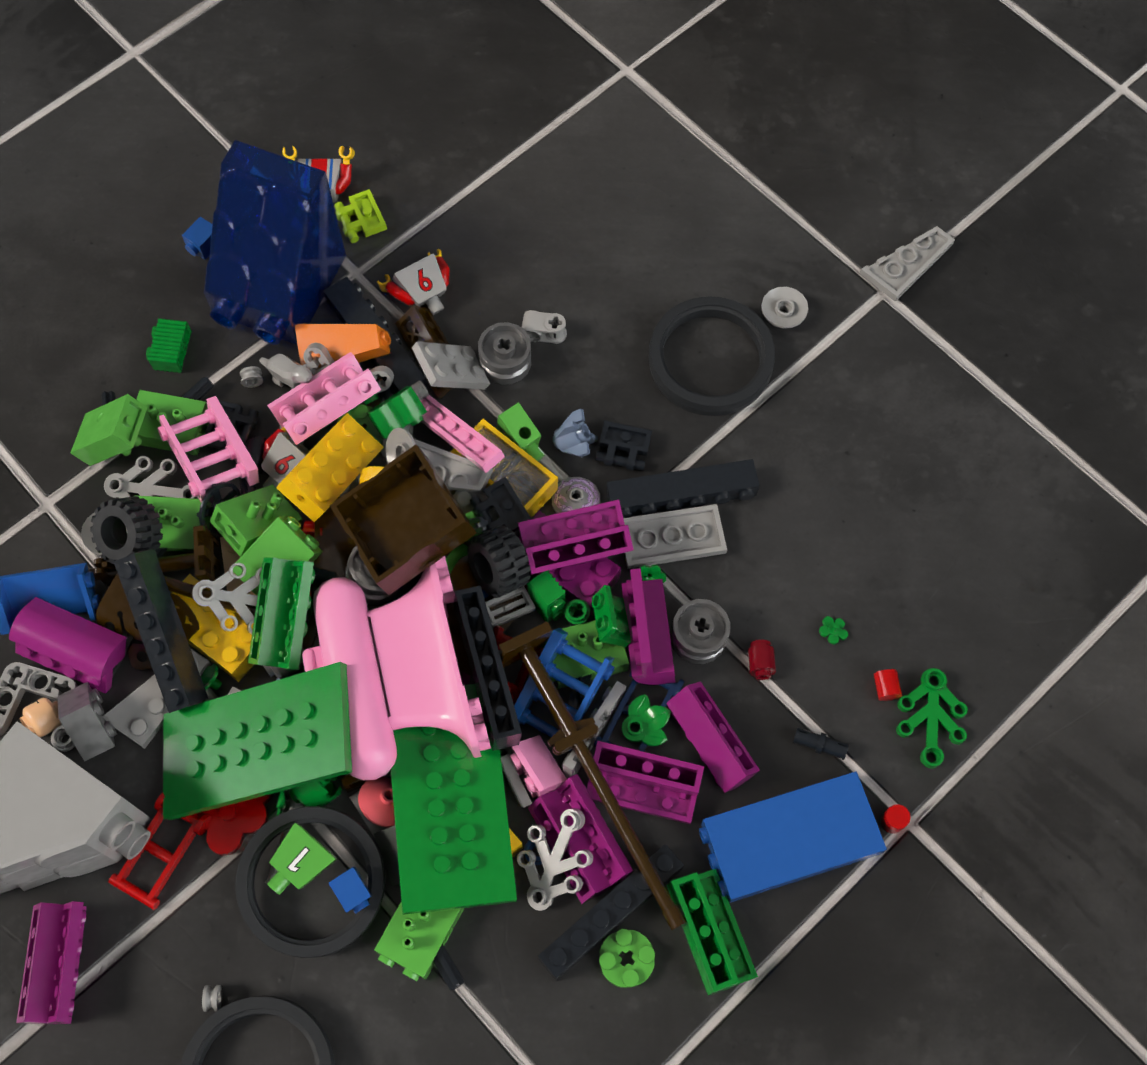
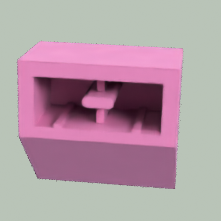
[510,735,567,799]

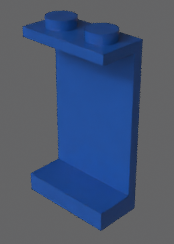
[0,563,101,635]

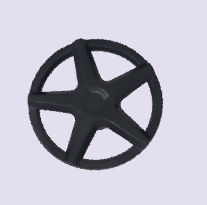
[197,482,241,537]

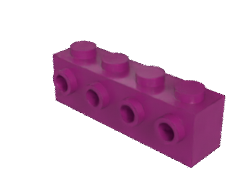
[666,681,760,793]

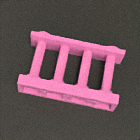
[267,352,381,445]
[158,396,259,503]

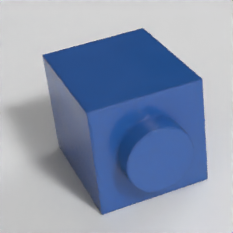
[182,217,223,260]
[329,867,372,914]

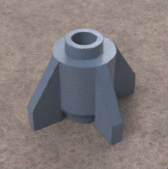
[553,409,598,457]

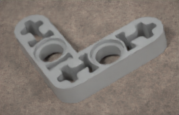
[303,342,394,393]
[0,662,78,736]

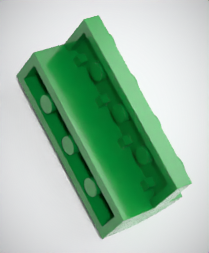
[248,557,315,670]
[667,869,758,996]

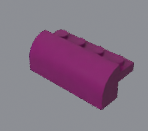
[518,499,634,574]
[622,568,675,685]
[9,597,126,694]
[587,741,704,824]
[528,774,633,904]
[16,901,87,1024]

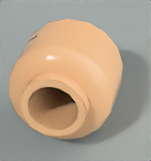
[20,697,61,737]

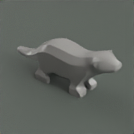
[259,354,313,389]

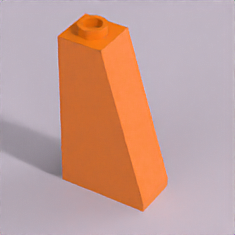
[295,324,391,376]

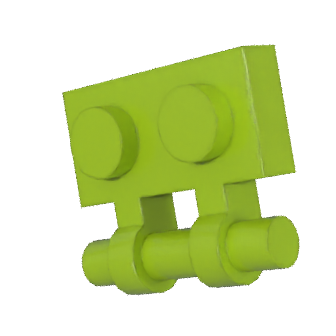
[334,189,387,243]

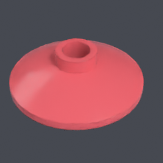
[358,776,395,827]

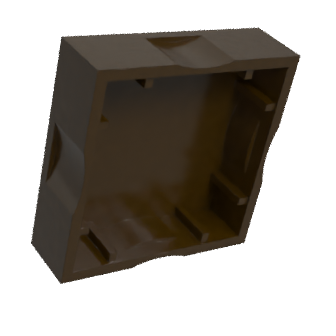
[330,444,477,595]

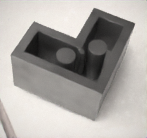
[57,682,117,761]

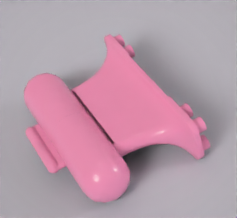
[302,556,491,780]

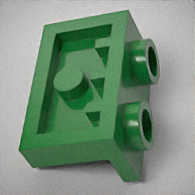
[592,585,631,647]

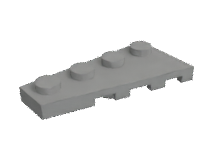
[414,439,493,493]
[103,649,211,749]

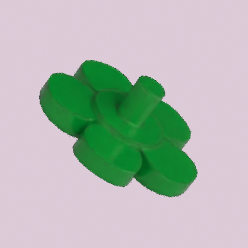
[819,616,848,645]

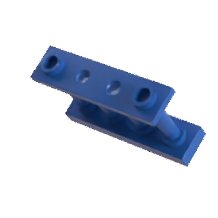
[514,628,615,751]

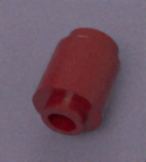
[748,640,776,680]

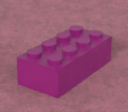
[518,511,621,616]

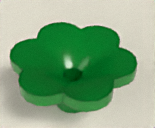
[639,565,666,583]
[201,664,222,690]

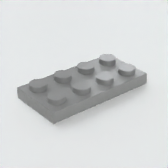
[623,504,727,569]

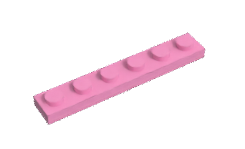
[420,395,505,473]

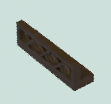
[395,305,452,398]

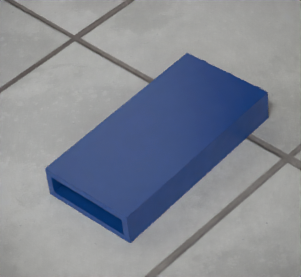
[699,771,887,903]

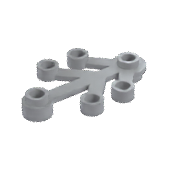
[104,456,199,499]
[192,563,262,635]
[517,808,593,911]

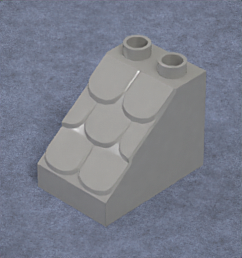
[0,721,152,894]

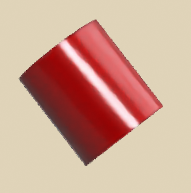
[874,669,902,701]
[880,804,911,834]

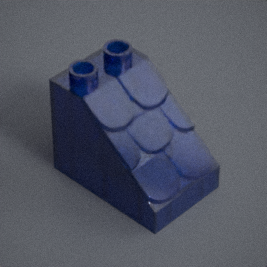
[204,140,346,345]

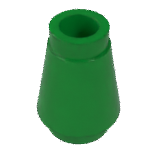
[564,599,590,625]

